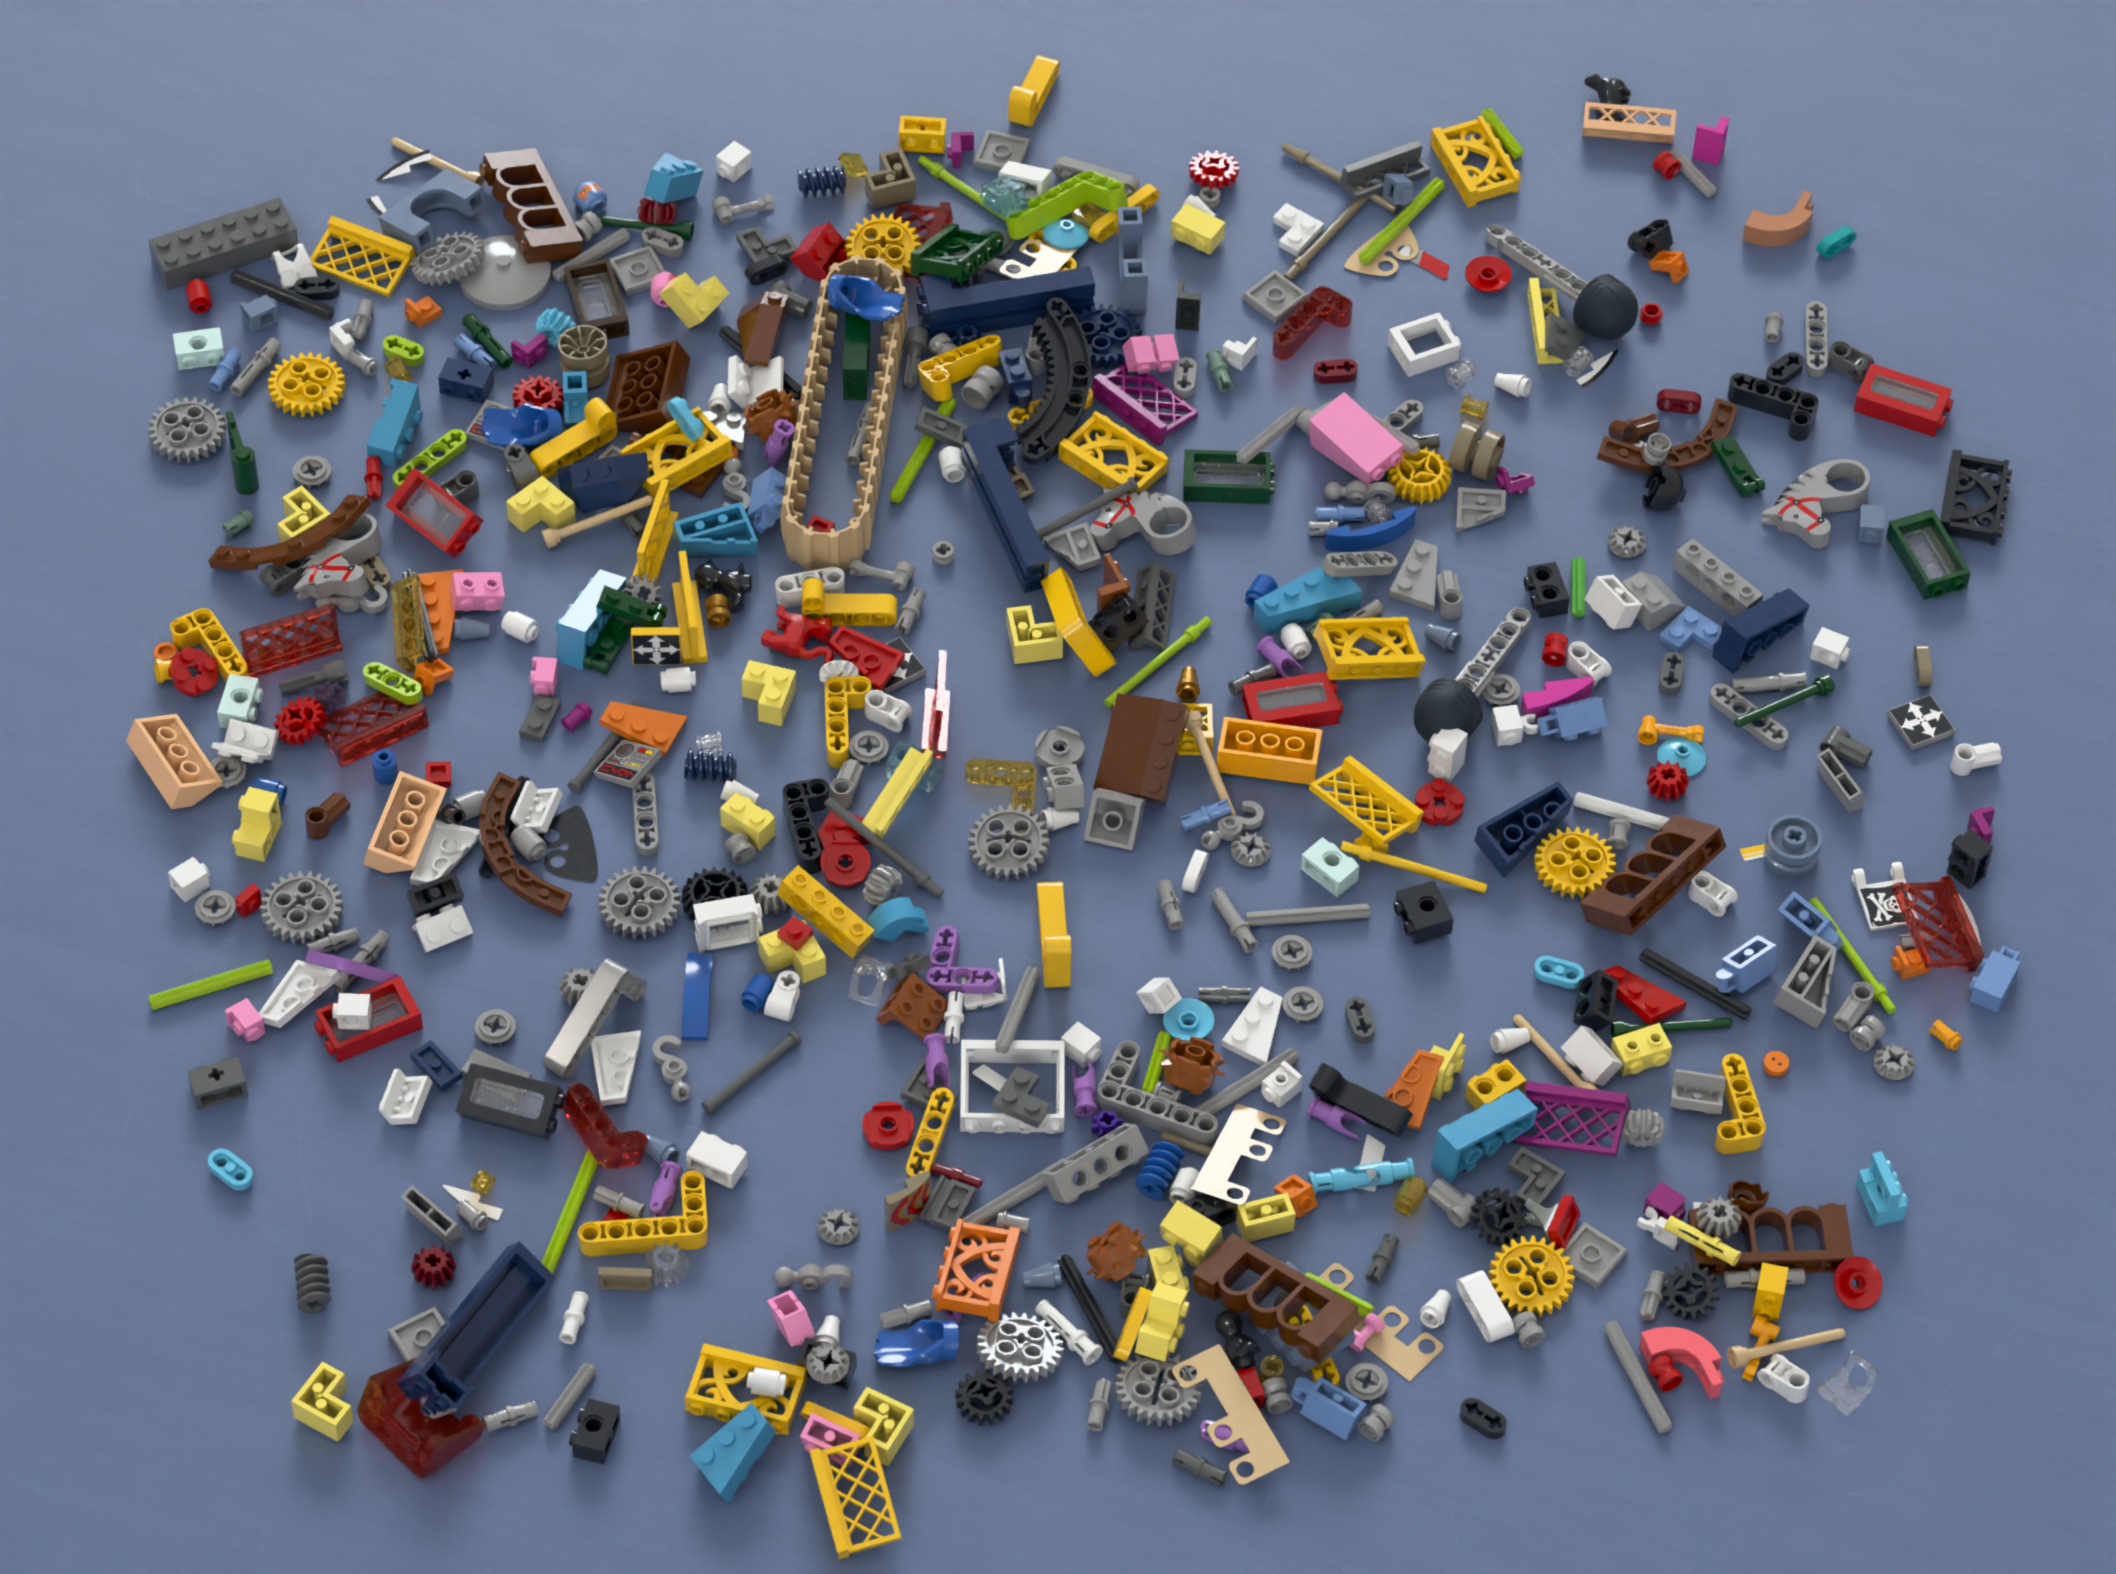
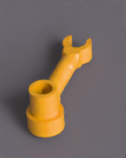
[1638,715,1704,745]
[1742,1314,1781,1382]

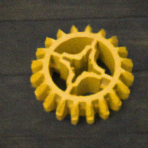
[1387,446,1452,505]

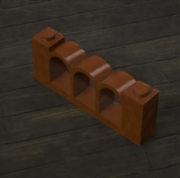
[479,148,583,264]
[1580,814,1726,936]
[1686,1203,1853,1277]
[1193,1233,1359,1364]

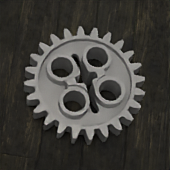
[411,231,486,286]
[148,397,227,463]
[968,804,1050,881]
[598,866,681,939]
[260,871,344,944]
[976,1312,1063,1383]
[1115,1354,1202,1426]

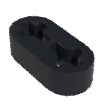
[744,254,789,286]
[294,276,340,300]
[1765,352,1804,385]
[1460,1398,1507,1439]

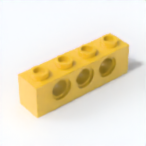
[777,865,874,959]

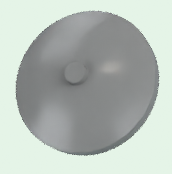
[458,235,551,311]

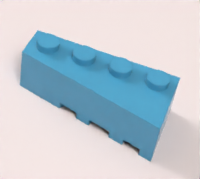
[1253,566,1362,635]
[555,570,626,670]
[1431,1089,1538,1184]

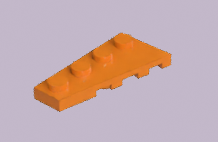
[417,569,464,655]

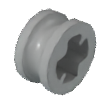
[1200,186,1220,209]
[932,541,954,565]

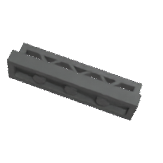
[1340,140,1431,201]
[1128,561,1175,653]

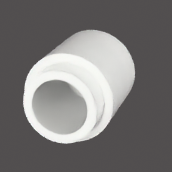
[938,446,966,482]
[501,611,539,643]
[1281,623,1312,659]
[660,667,696,693]
[1169,1167,1199,1204]
[746,1367,787,1398]

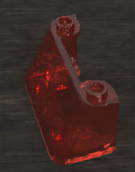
[357,1358,486,1479]

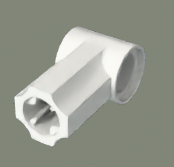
[1950,742,2002,776]

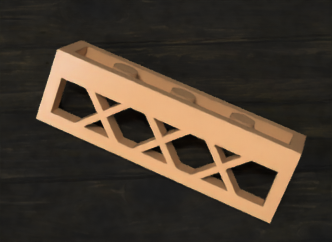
[1582,102,1676,144]

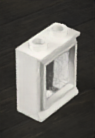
[693,894,763,953]

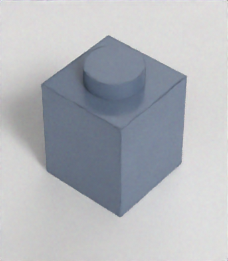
[1857,504,1885,544]

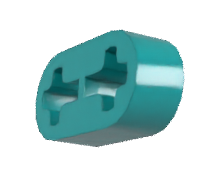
[1816,225,1857,259]

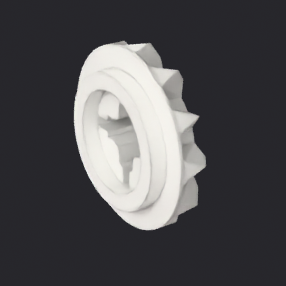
[819,660,859,684]

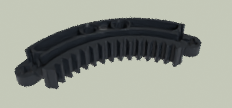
[1015,298,1091,465]

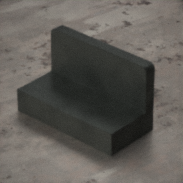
[1175,278,1201,331]

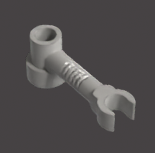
[711,194,775,225]
[849,559,915,591]

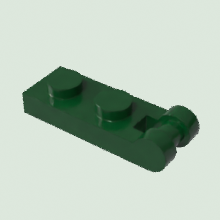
[1710,435,1765,497]
[596,585,668,628]
[583,615,634,675]

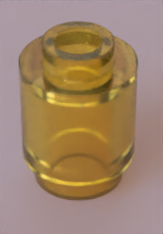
[1393,1177,1428,1216]

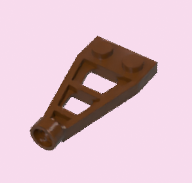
[628,431,725,499]

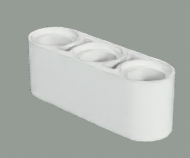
[775,567,845,608]
[1456,1270,1514,1343]

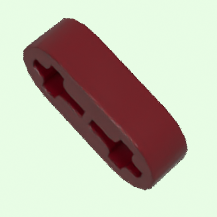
[1313,359,1358,384]
[1656,389,1702,414]

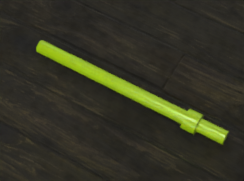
[918,155,1007,222]
[1104,616,1212,708]
[1809,897,1897,1014]

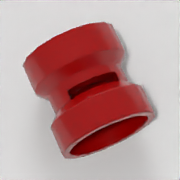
[1542,632,1569,667]
[1647,1355,1684,1392]

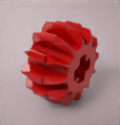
[1646,760,1689,802]

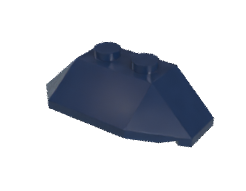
[557,452,650,512]

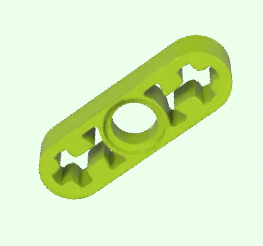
[363,662,423,705]

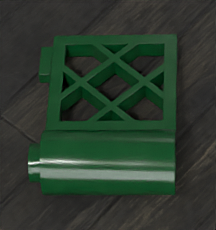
[225,411,259,495]

